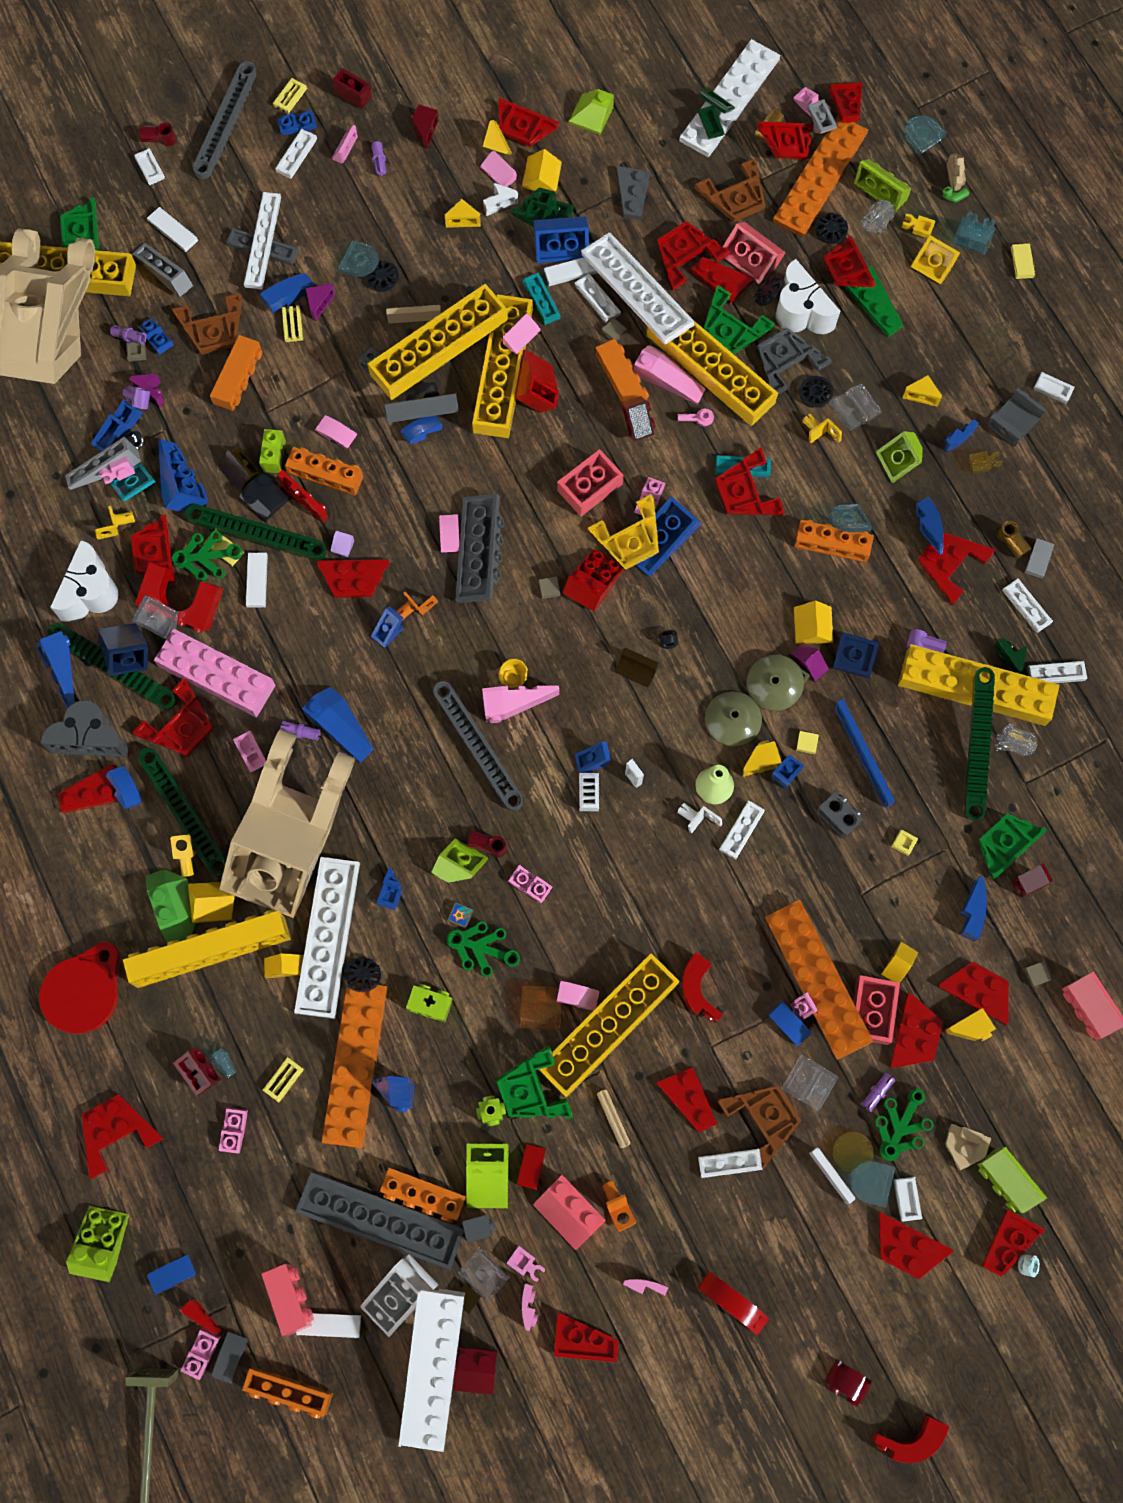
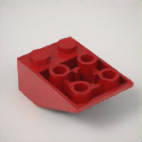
[515,349,559,413]
[563,549,624,612]

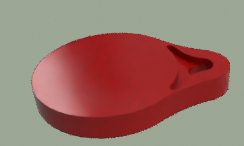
[39,942,120,1034]

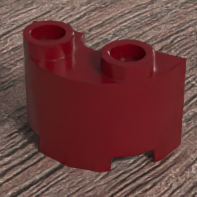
[824,1359,873,1407]

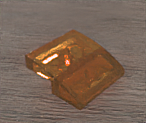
[520,985,561,1030]

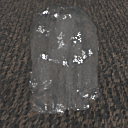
[861,200,895,234]
[995,724,1037,756]

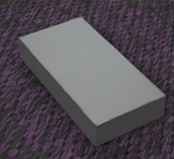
[1025,538,1055,579]

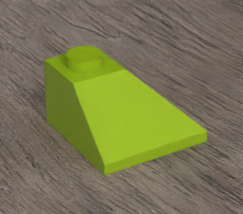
[569,89,614,135]
[876,431,923,483]
[431,838,488,883]

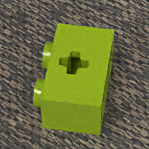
[259,429,286,473]
[406,984,453,1023]

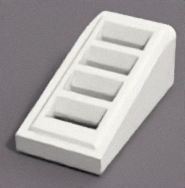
[579,773,599,811]

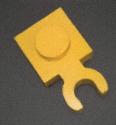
[902,214,935,239]

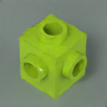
[476,1096,506,1127]

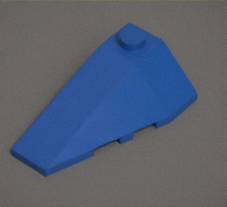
[158,439,208,512]
[36,631,75,709]
[302,687,374,763]
[373,1076,415,1112]

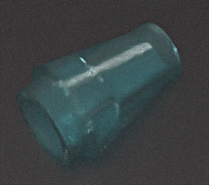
[209,1047,237,1079]

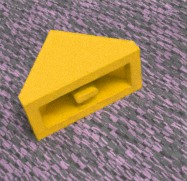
[483,120,512,155]
[445,199,481,228]
[902,375,942,407]
[881,942,918,983]
[264,954,304,978]

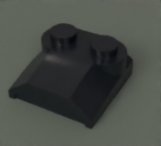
[239,472,292,523]

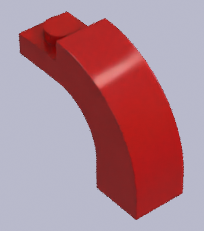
[681,952,723,1023]
[698,1271,769,1336]
[871,1415,950,1463]

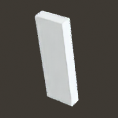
[275,129,317,179]
[147,207,198,252]
[544,257,598,286]
[575,274,621,324]
[246,553,268,608]
[1002,579,1053,633]
[1027,661,1087,683]
[719,800,765,860]
[809,1148,855,1204]
[698,1149,763,1178]
[296,1313,361,1338]

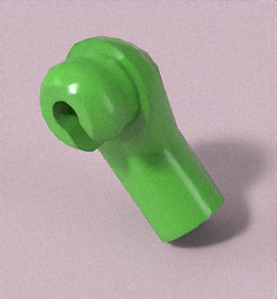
[942,187,969,203]

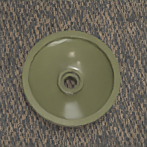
[747,655,804,711]
[705,691,762,747]

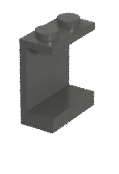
[987,388,1046,447]

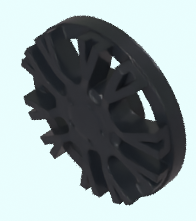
[815,212,848,244]
[366,260,399,292]
[754,276,783,306]
[799,376,833,408]
[344,957,381,992]

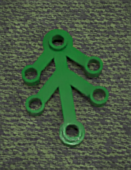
[172,531,243,581]
[447,921,520,978]
[875,1089,934,1161]

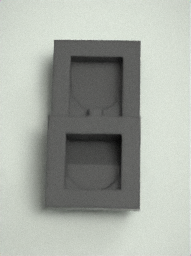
[211,1332,248,1384]

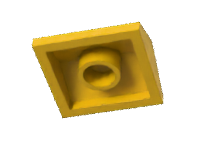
[910,235,960,285]

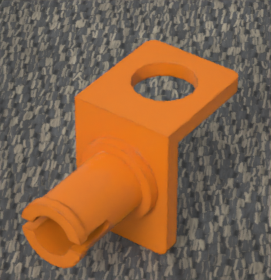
[396,592,438,621]
[602,1181,636,1232]

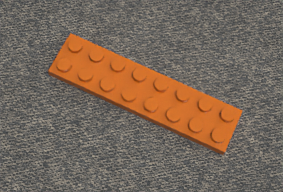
[773,115,868,238]
[765,899,874,1060]
[322,981,388,1148]

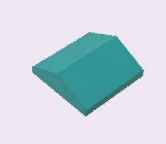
[110,462,155,502]

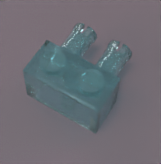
[952,212,996,255]

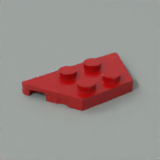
[498,98,559,147]
[757,121,813,160]
[823,235,875,287]
[131,514,176,583]
[317,560,389,598]
[938,961,1009,1026]
[889,993,943,1069]
[878,1212,953,1279]

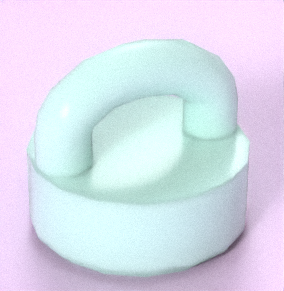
[1018,1254,1040,1277]

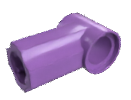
[123,385,151,409]
[906,629,947,653]

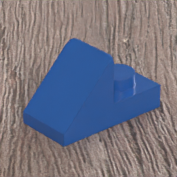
[371,606,404,648]
[575,742,611,773]
[771,754,805,789]

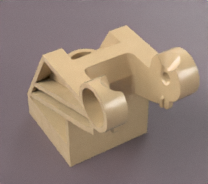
[0,228,95,384]
[219,729,355,918]

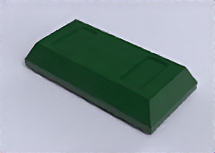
[700,89,735,114]
[697,106,725,140]

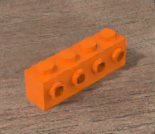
[210,335,262,411]
[596,338,649,402]
[285,447,363,496]
[794,520,874,562]
[380,1168,467,1223]
[242,1367,333,1419]

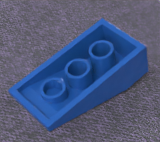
[636,496,702,577]

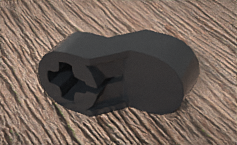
[405,382,439,401]

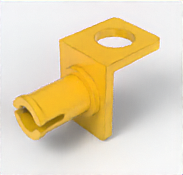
[802,414,842,443]
[95,506,135,540]
[170,834,197,877]

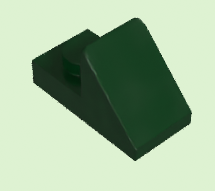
[993,637,1027,674]

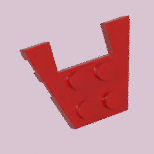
[657,221,730,291]
[715,447,785,516]
[917,532,995,606]
[132,678,214,757]
[82,1094,164,1179]

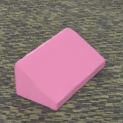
[332,125,358,164]
[481,150,517,187]
[503,314,541,355]

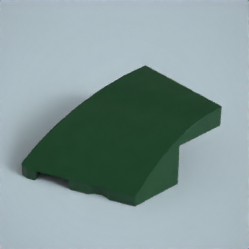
[511,187,574,227]

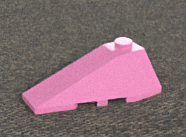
[634,345,706,405]
[482,686,559,723]

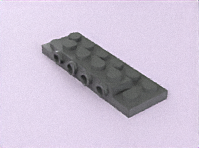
[455,493,504,603]

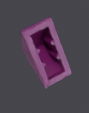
[306,284,336,321]
[789,642,829,682]

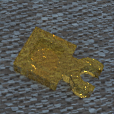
[968,451,1003,474]

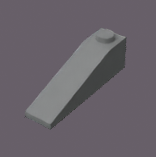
[132,243,193,297]
[65,437,141,490]

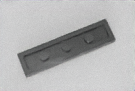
[226,228,299,266]
[384,394,459,423]

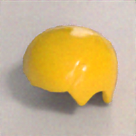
[499,658,528,690]

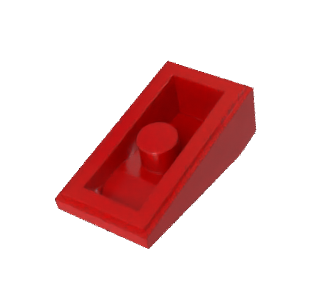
[517,1144,546,1190]
[179,1299,221,1335]

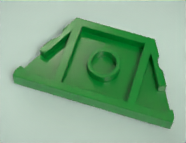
[60,197,100,251]
[978,813,1047,880]

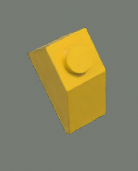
[741,740,782,777]
[945,1008,996,1042]

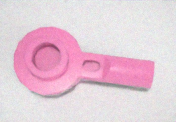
[678,408,714,427]

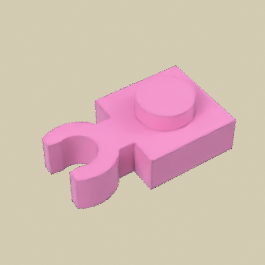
[99,457,135,484]
[507,1246,545,1282]

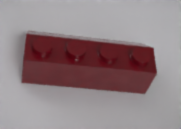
[452,1346,498,1395]

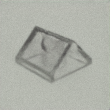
[132,595,178,639]
[458,1248,510,1302]

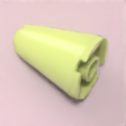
[695,765,734,805]

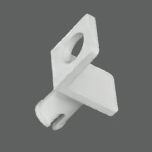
[677,803,722,833]

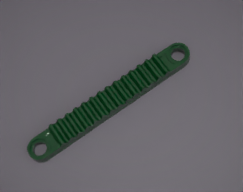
[185,504,327,561]
[48,623,176,710]
[964,667,995,821]
[138,748,226,877]

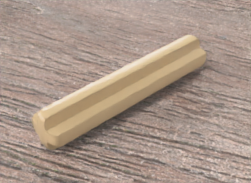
[597,1089,630,1148]

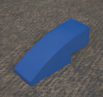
[260,273,316,313]
[91,400,143,452]
[916,497,944,555]
[960,876,987,942]

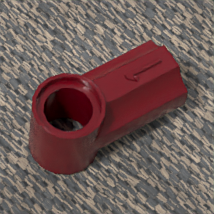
[139,122,177,146]
[467,831,507,858]

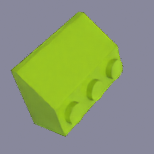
[854,159,911,212]
[977,1147,1047,1214]

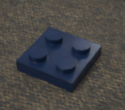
[832,632,879,679]

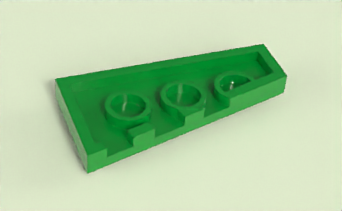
[844,265,903,338]

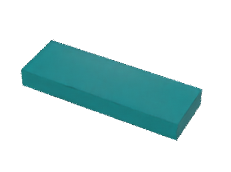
[522,272,561,325]
[715,455,771,478]

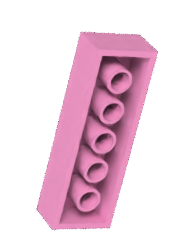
[154,628,276,718]

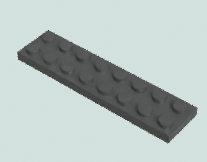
[296,1172,465,1270]

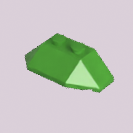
[145,869,197,943]

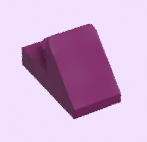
[129,374,165,408]

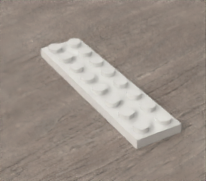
[679,39,780,158]
[581,232,694,344]
[294,857,360,1019]

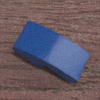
[277,110,317,135]
[138,317,174,355]
[401,416,443,444]
[944,419,979,452]
[106,766,142,809]
[768,1001,812,1047]
[147,1255,196,1295]

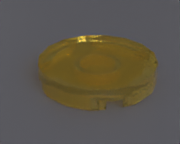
[832,1132,874,1173]

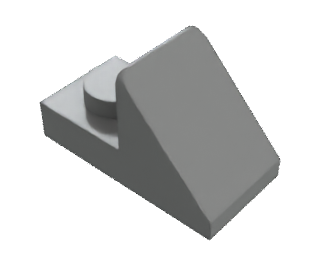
[807,100,837,134]

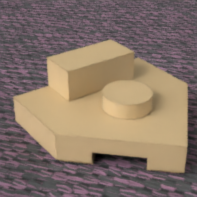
[947,153,966,192]
[945,1124,991,1170]

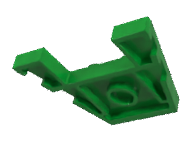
[704,285,775,355]
[497,1045,573,1118]

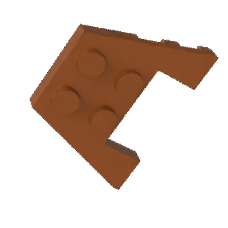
[695,158,765,222]
[173,293,242,355]
[717,1085,802,1171]

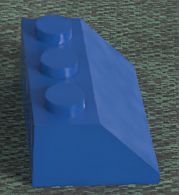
[534,216,589,263]

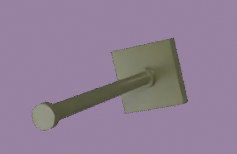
[125,1368,178,1503]

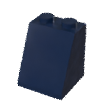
[98,623,148,676]

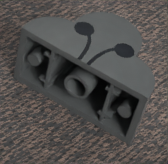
[41,701,129,757]

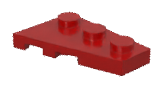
[829,82,863,123]
[691,257,754,304]
[277,469,328,523]
[58,763,119,814]
[656,1067,717,1132]
[981,1210,1045,1277]
[554,1312,619,1362]

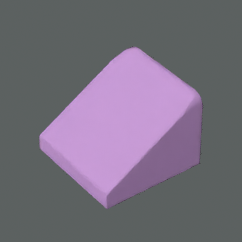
[330,531,354,557]

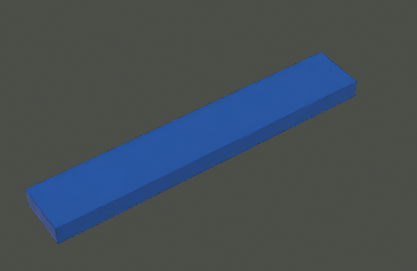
[834,699,895,808]

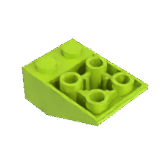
[466,1144,509,1208]
[66,1206,129,1282]

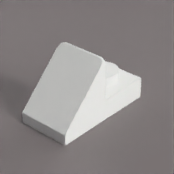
[483,183,518,216]

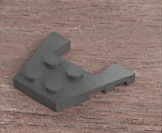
[757,328,832,395]

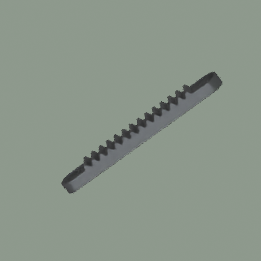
[193,61,257,179]
[433,681,523,811]

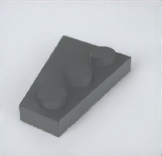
[616,166,650,220]

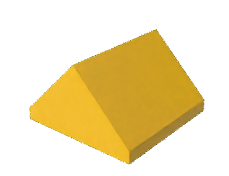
[522,149,562,193]
[794,600,833,644]
[188,882,234,923]

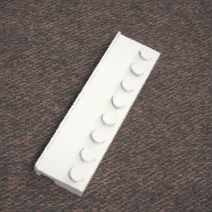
[399,1286,465,1452]

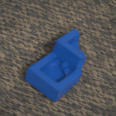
[377,867,402,910]

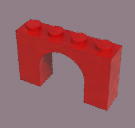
[135,562,224,633]

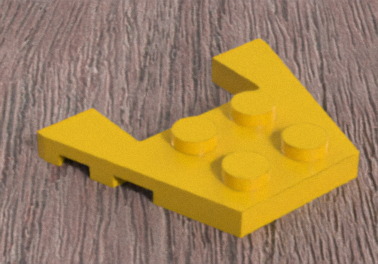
[588,494,659,570]

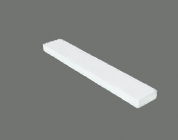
[244,192,281,290]

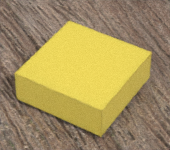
[796,731,819,754]
[891,829,918,856]

